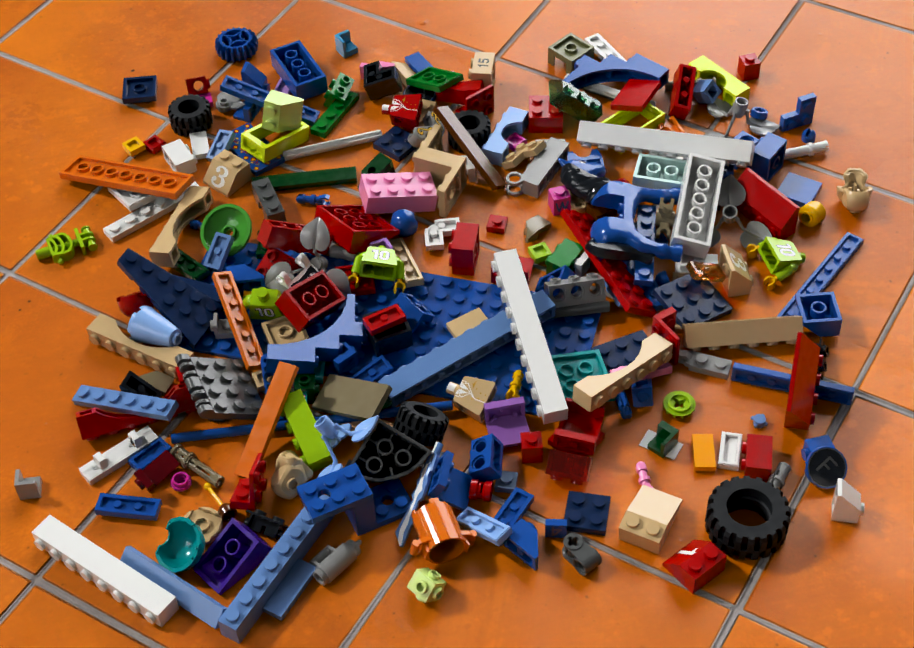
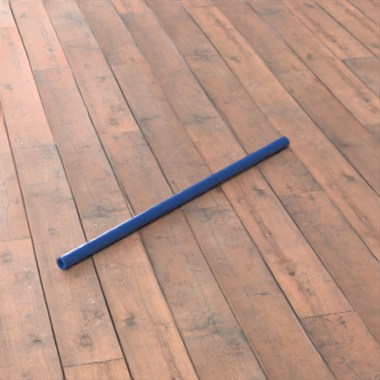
[171,400,453,444]

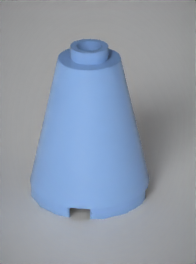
[127,305,182,347]

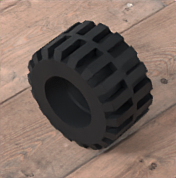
[168,94,213,137]
[448,109,491,152]
[393,401,449,447]

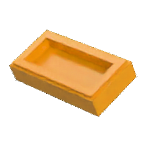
[692,434,716,471]

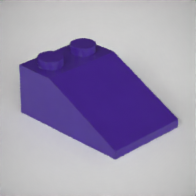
[193,517,272,595]

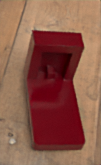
[134,450,180,492]

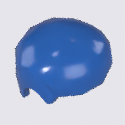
[391,209,418,237]

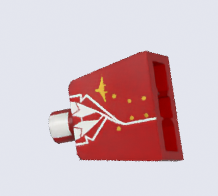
[382,94,423,130]

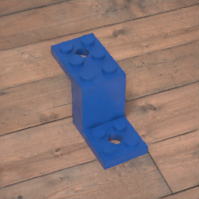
[296,463,412,536]

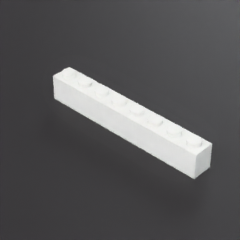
[31,515,179,627]

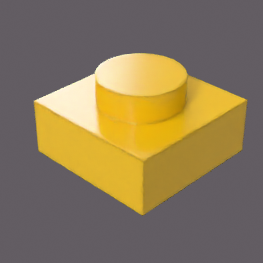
[122,136,146,157]

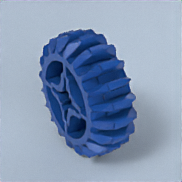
[215,27,258,63]

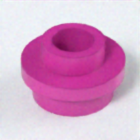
[171,472,192,492]

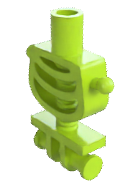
[35,226,98,264]

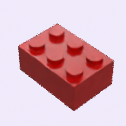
[275,270,347,333]

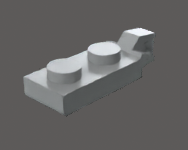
[678,349,732,380]

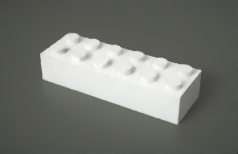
[669,153,725,259]

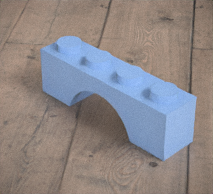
[481,106,529,167]

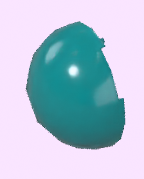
[155,516,205,573]

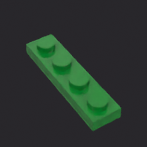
[310,91,359,139]

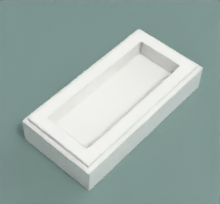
[189,131,210,160]
[717,431,742,471]

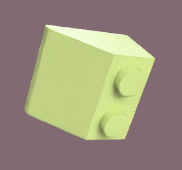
[262,89,304,133]

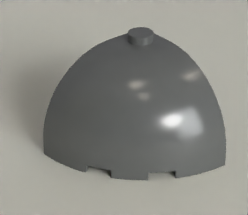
[350,419,432,483]

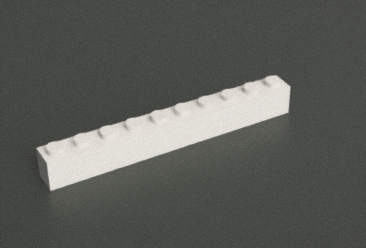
[576,120,755,168]
[491,248,568,424]

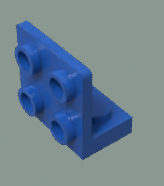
[428,450,474,511]

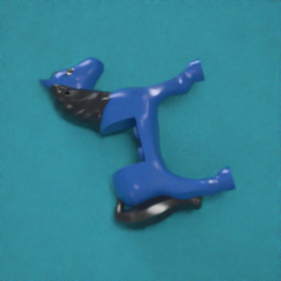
[558,158,683,265]

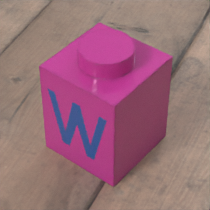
[548,185,571,216]

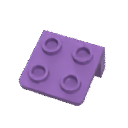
[484,397,530,448]

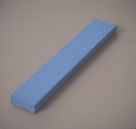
[120,546,227,629]

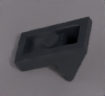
[119,371,162,398]

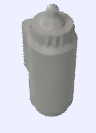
[309,539,362,586]

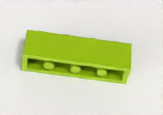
[280,389,333,472]

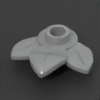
[216,92,245,113]

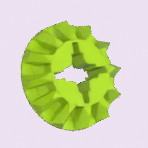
[663,391,696,419]

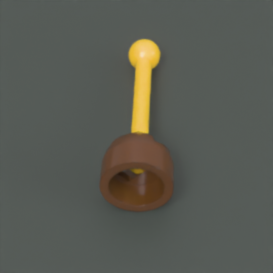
[204,482,237,522]

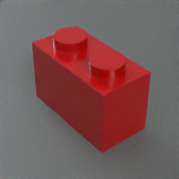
[740,434,773,482]

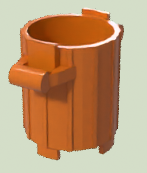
[410,498,477,564]

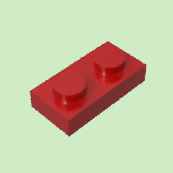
[362,304,407,336]

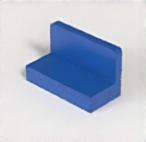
[233,100,262,123]
[392,292,435,332]

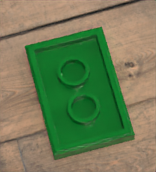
[406,67,464,93]

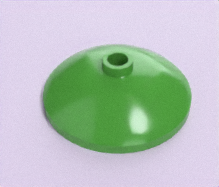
[200,204,252,257]

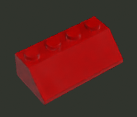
[736,167,800,240]

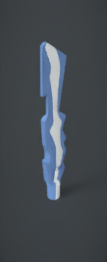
[395,442,443,547]

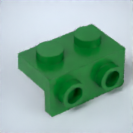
[323,72,355,108]

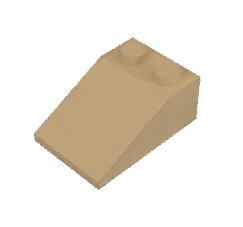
[618,485,683,555]

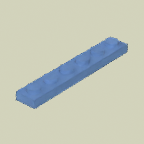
[72,385,179,421]

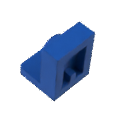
[333,342,358,376]
[632,379,653,407]

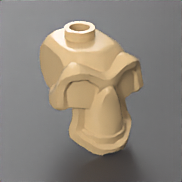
[837,168,873,213]
[271,450,313,500]

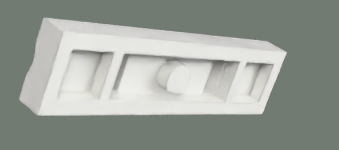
[79,425,159,486]

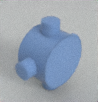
[751,414,768,428]

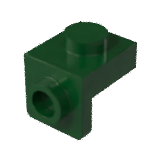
[294,373,321,404]

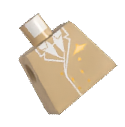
[446,376,497,423]

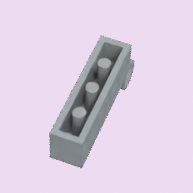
[506,137,570,199]

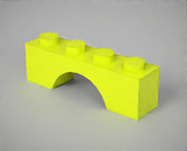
[688,55,750,106]

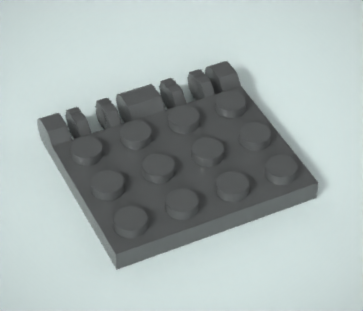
[175,354,263,420]

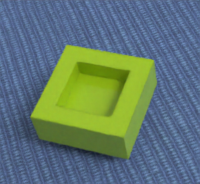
[528,242,552,264]

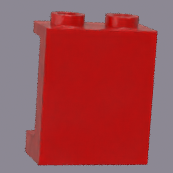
[553,398,605,456]

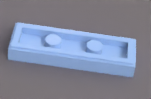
[456,506,513,546]

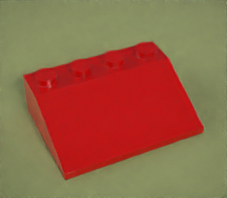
[314,205,400,254]
[784,332,823,431]

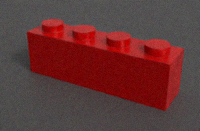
[257,219,334,256]

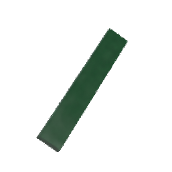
[252,166,357,191]

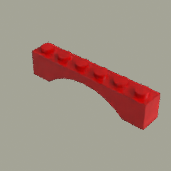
[76,382,197,441]

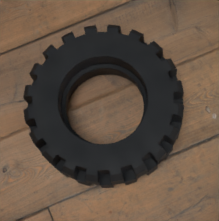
[705,476,791,560]

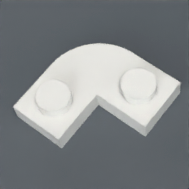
[424,217,460,251]

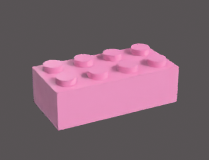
[359,172,438,214]

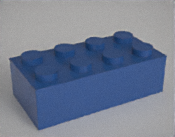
[270,40,328,100]

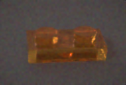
[686,261,726,282]

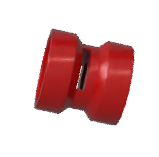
[469,479,493,502]

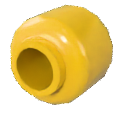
[798,201,826,227]

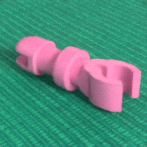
[636,461,653,488]

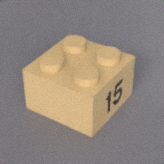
[468,52,496,87]

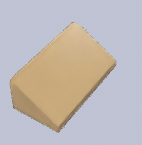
[391,61,415,88]

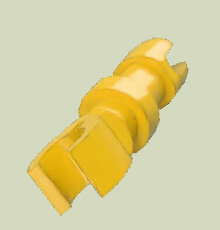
[505,370,524,399]

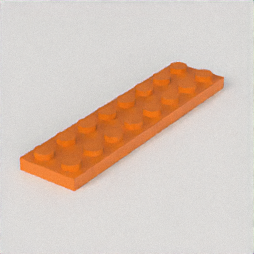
[59,155,195,200]

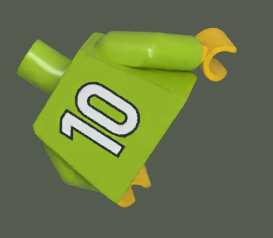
[746,236,806,291]
[348,245,406,294]
[242,287,285,320]

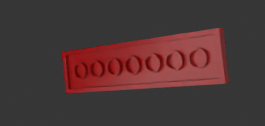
[560,209,657,318]

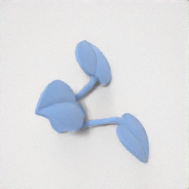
[314,415,379,478]

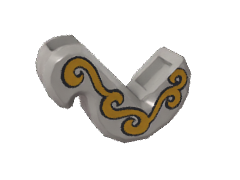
[408,111,445,148]

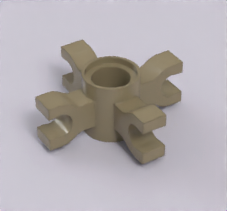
[655,197,675,240]

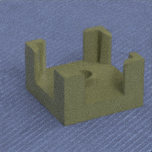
[548,33,594,74]

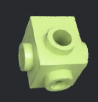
[407,567,447,603]

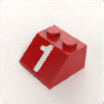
[662,539,727,594]

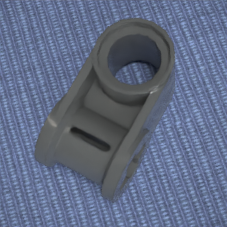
[562,533,602,576]

